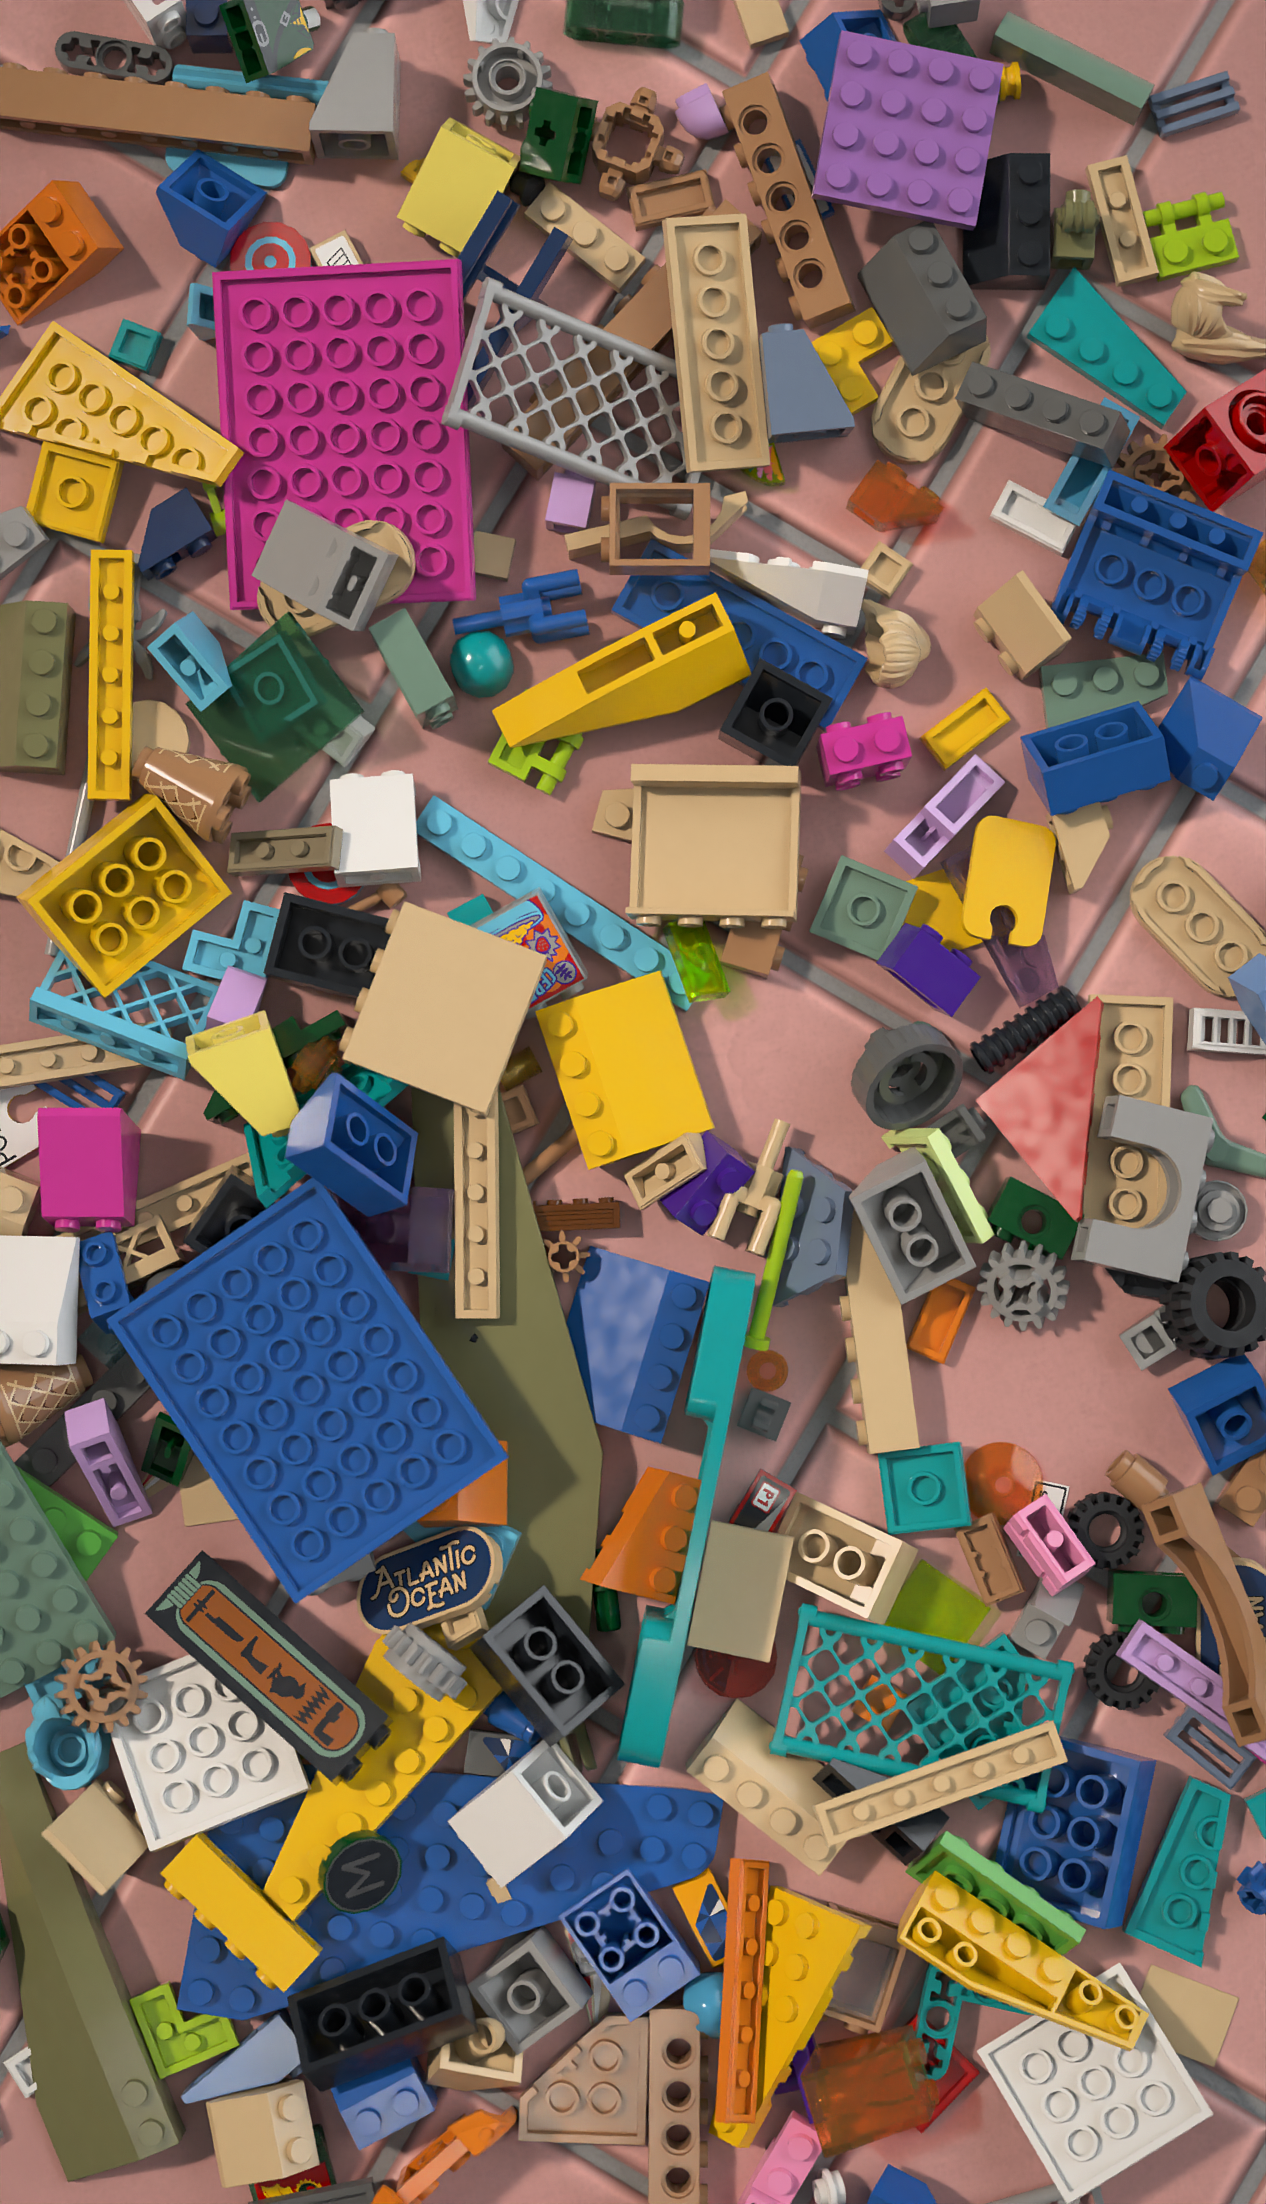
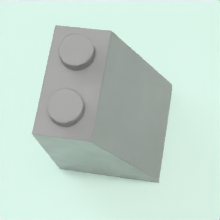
[309,28,401,159]

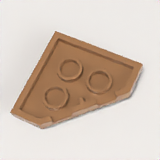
[518,2012,649,2145]

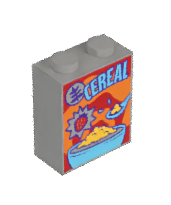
[470,887,588,1019]

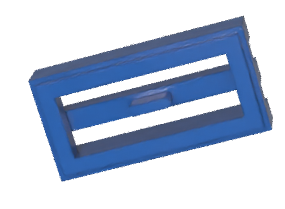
[33,1075,127,1108]

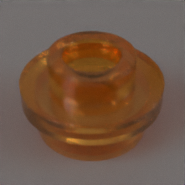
[747,1350,788,1392]

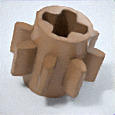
[543,1231,590,1283]

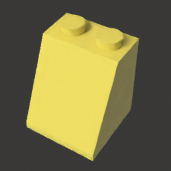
[397,117,521,257]
[185,1010,300,1137]

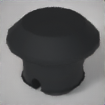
[509,171,545,207]

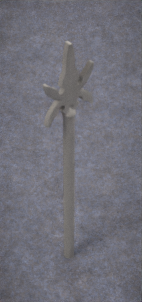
[44,553,167,957]

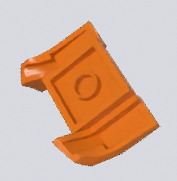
[371,2105,518,2204]

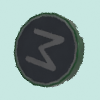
[318,1830,402,1914]

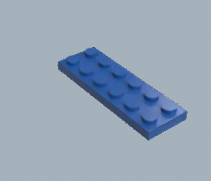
[611,539,868,732]

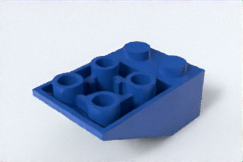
[558,1867,700,2022]

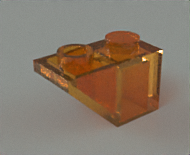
[846,459,945,532]

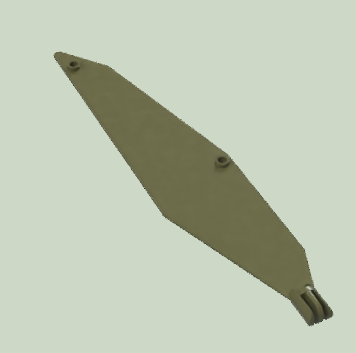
[411,1086,603,1773]

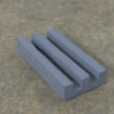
[1148,71,1240,138]
[1163,1706,1257,1790]

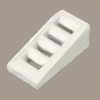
[1187,1008,1266,1055]

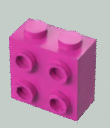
[816,712,912,791]

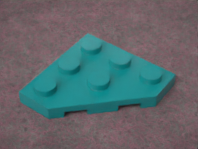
[906,1632,1027,1811]

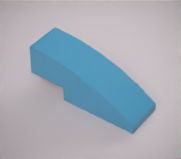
[1043,397,1140,527]

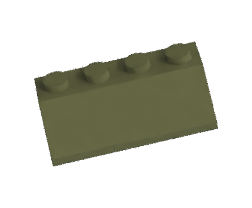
[0,600,76,775]

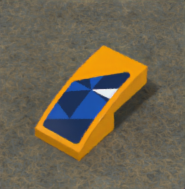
[672,1868,728,1969]

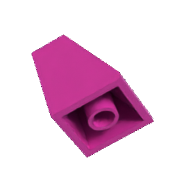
[37,1108,141,1233]

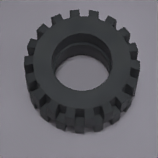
[1159,1252,1266,1360]

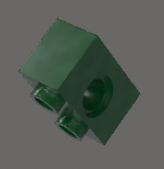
[987,1176,1085,1260]
[1106,1569,1198,1634]

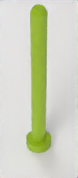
[743,1169,804,1351]

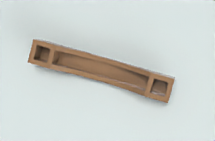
[1141,1482,1266,1747]

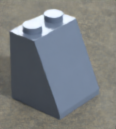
[759,323,855,444]

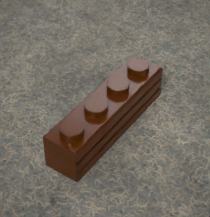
[532,1197,621,1232]

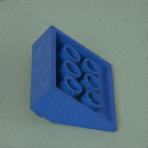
[566,1246,710,1443]
[995,1736,1157,1929]

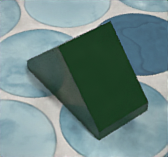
[141,1411,195,1487]

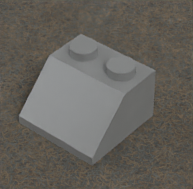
[467,1925,594,2055]

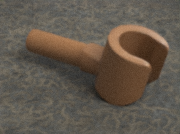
[347,883,407,912]

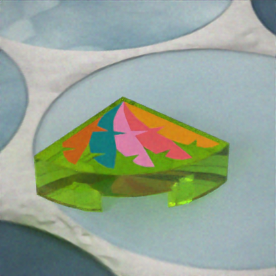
[740,443,786,486]

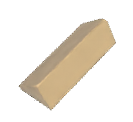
[623,1132,707,1210]

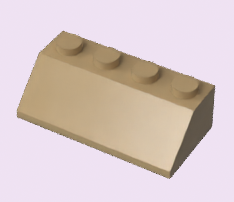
[685,1698,847,1876]

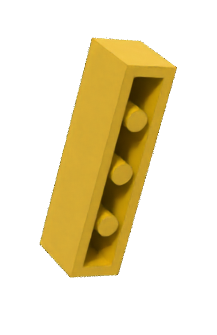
[160,1833,323,1992]

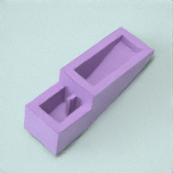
[884,754,1005,879]

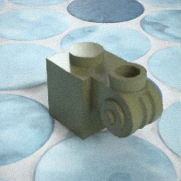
[1050,189,1099,270]

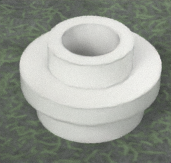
[812,2168,846,2204]

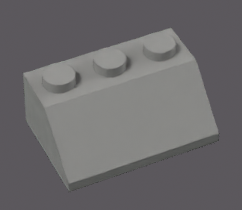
[848,1146,976,1305]

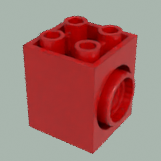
[1163,369,1266,512]

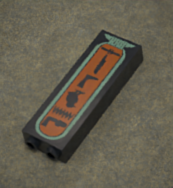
[145,1550,393,1786]

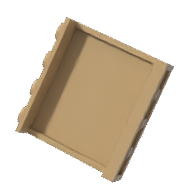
[626,764,802,929]
[339,901,547,1117]

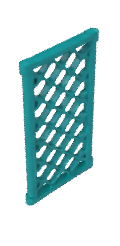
[769,1603,1075,1814]

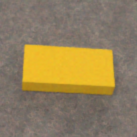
[920,687,1011,771]

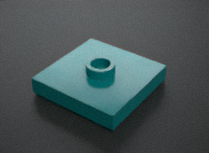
[878,1442,972,1535]

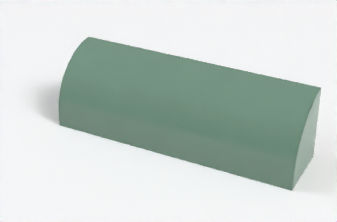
[989,11,1155,126]

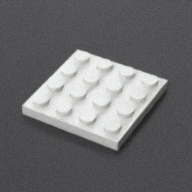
[99,1655,311,1853]
[977,1962,1214,2204]

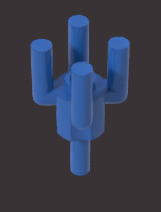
[452,569,590,644]

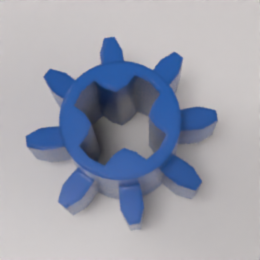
[1236,1861,1266,1915]

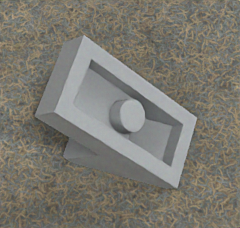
[1007,1577,1085,1660]

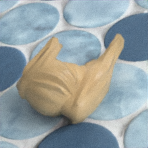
[1171,272,1266,365]

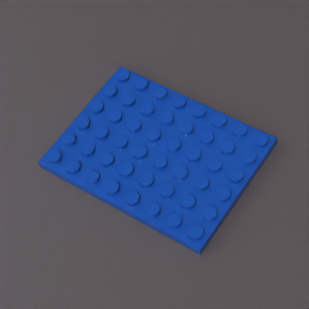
[106,1178,509,1604]

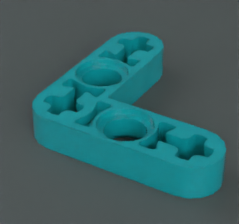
[909,1963,1034,2081]

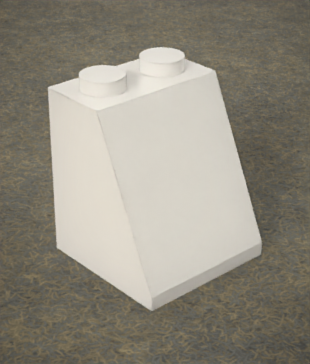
[447,1740,603,1888]

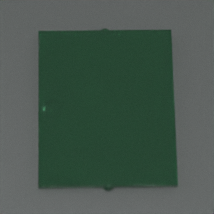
[186,612,365,802]

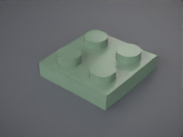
[809,855,918,960]

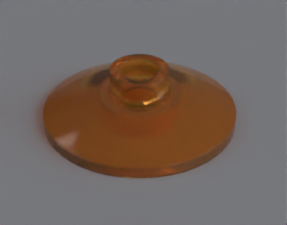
[964,1442,1043,1525]

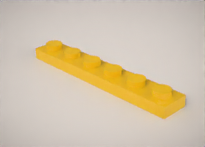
[87,549,135,801]

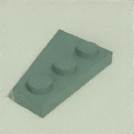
[1039,652,1169,729]

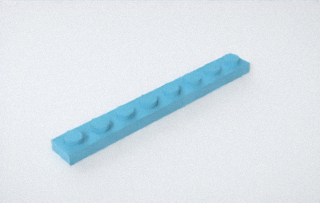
[416,795,709,1012]

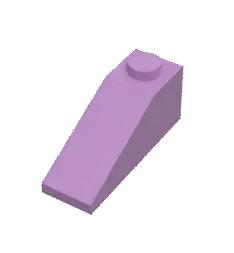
[64,1398,153,1527]

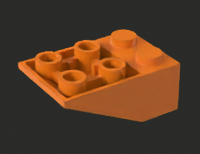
[0,180,124,325]

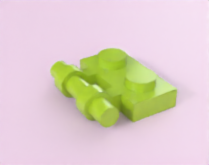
[1143,192,1239,282]
[488,689,584,796]

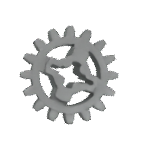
[977,1241,1070,1331]

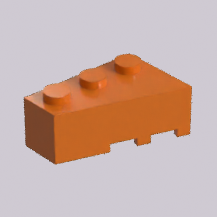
[580,1466,702,1605]

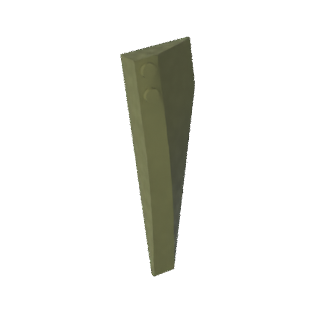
[0,1742,186,2182]

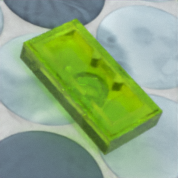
[662,921,731,1003]

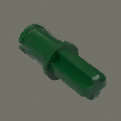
[593,1548,621,1632]

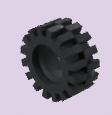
[1067,1492,1145,1569]
[1083,1631,1160,1710]

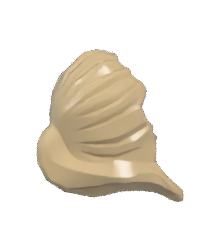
[861,599,931,689]

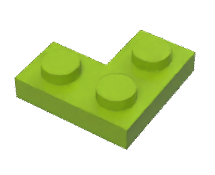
[129,1981,240,2080]

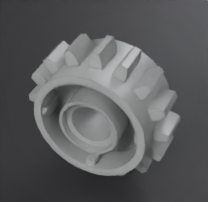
[463,37,553,131]
[383,1622,467,1702]

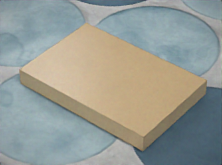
[687,1520,794,1662]

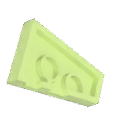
[881,1128,995,1244]

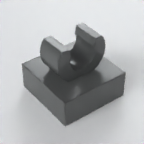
[737,1387,791,1441]

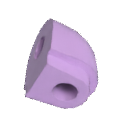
[675,83,729,140]

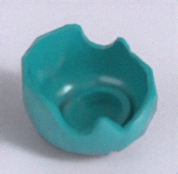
[450,631,514,698]

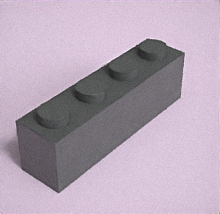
[955,362,1131,468]

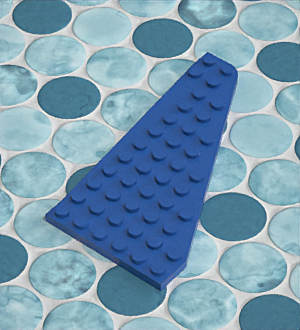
[177,1764,724,2021]

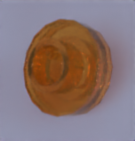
[291,1036,343,1095]

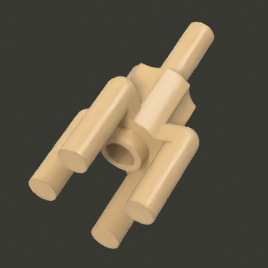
[707,1118,790,1256]

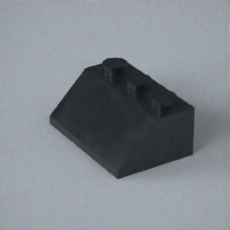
[962,153,1050,290]

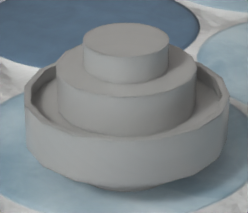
[1193,1180,1248,1241]

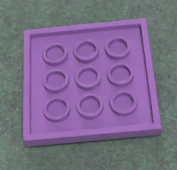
[811,30,1004,231]

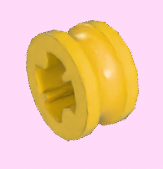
[998,61,1021,101]

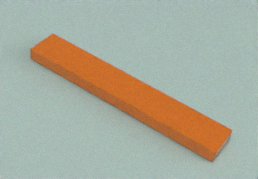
[715,1858,769,2123]

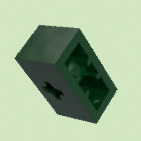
[519,87,598,184]

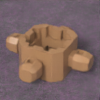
[590,87,684,201]

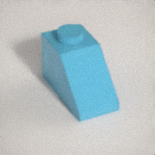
[147,611,232,712]

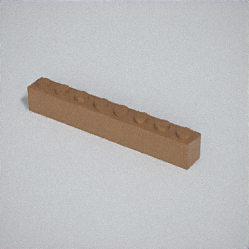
[0,62,317,165]
[501,199,762,481]

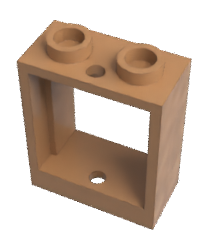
[601,483,710,575]

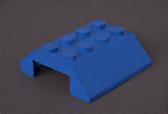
[1050,469,1264,681]

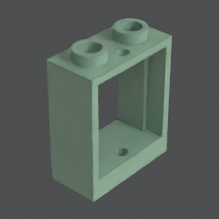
[369,608,458,729]

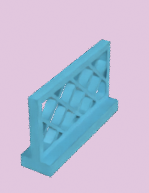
[29,950,219,1080]

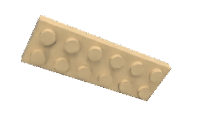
[662,213,770,473]
[1082,994,1173,1228]

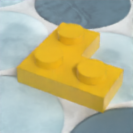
[811,307,893,415]

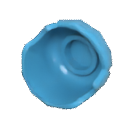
[683,1972,724,2039]

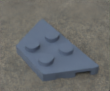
[773,1147,854,1307]

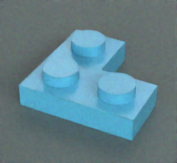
[182,900,280,981]

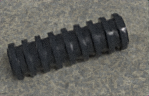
[970,985,1081,1074]

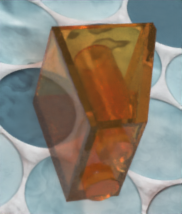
[800,2025,939,2158]

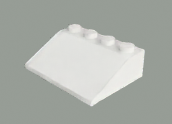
[0,1235,80,1365]

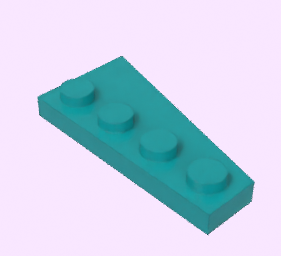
[1026,267,1187,429]
[1122,1776,1231,1968]

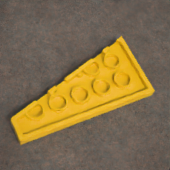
[0,321,244,487]
[708,1885,872,2148]

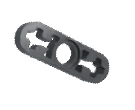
[55,31,174,85]

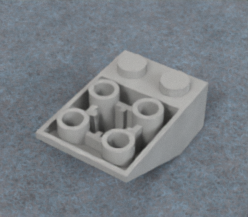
[251,499,399,631]

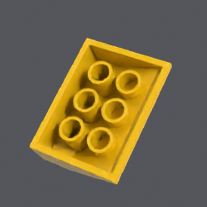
[16,793,232,998]
[535,971,715,1170]

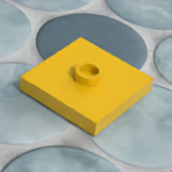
[26,441,124,543]

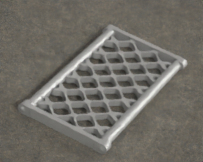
[441,277,701,520]

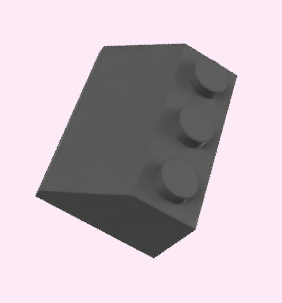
[857,221,987,376]

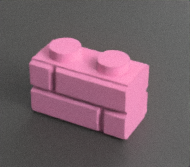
[1003,1494,1096,1597]

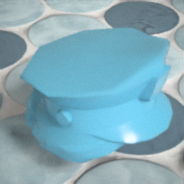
[25,1694,112,1791]

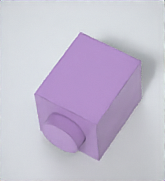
[545,469,596,534]

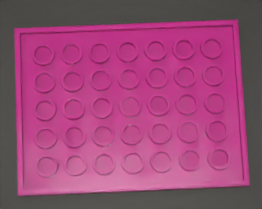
[212,259,476,610]

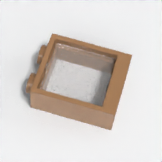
[820,1901,907,2035]

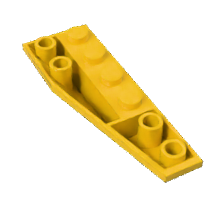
[492,592,752,749]
[896,1870,1149,2052]

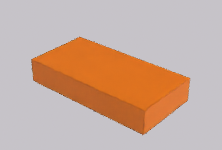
[906,1278,976,1364]

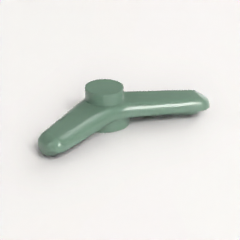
[1180,1085,1266,1178]

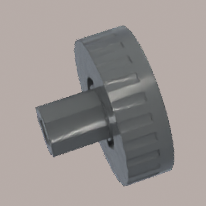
[851,1024,963,1130]

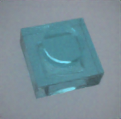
[77,1322,127,1370]

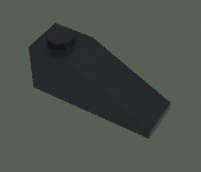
[812,1758,950,1866]

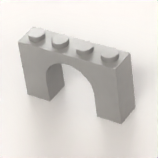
[1071,1095,1215,1283]

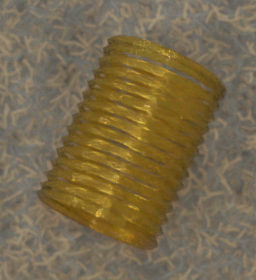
[501,1046,543,1091]

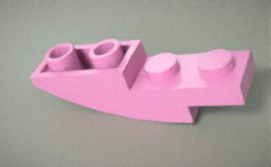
[737,2110,830,2204]

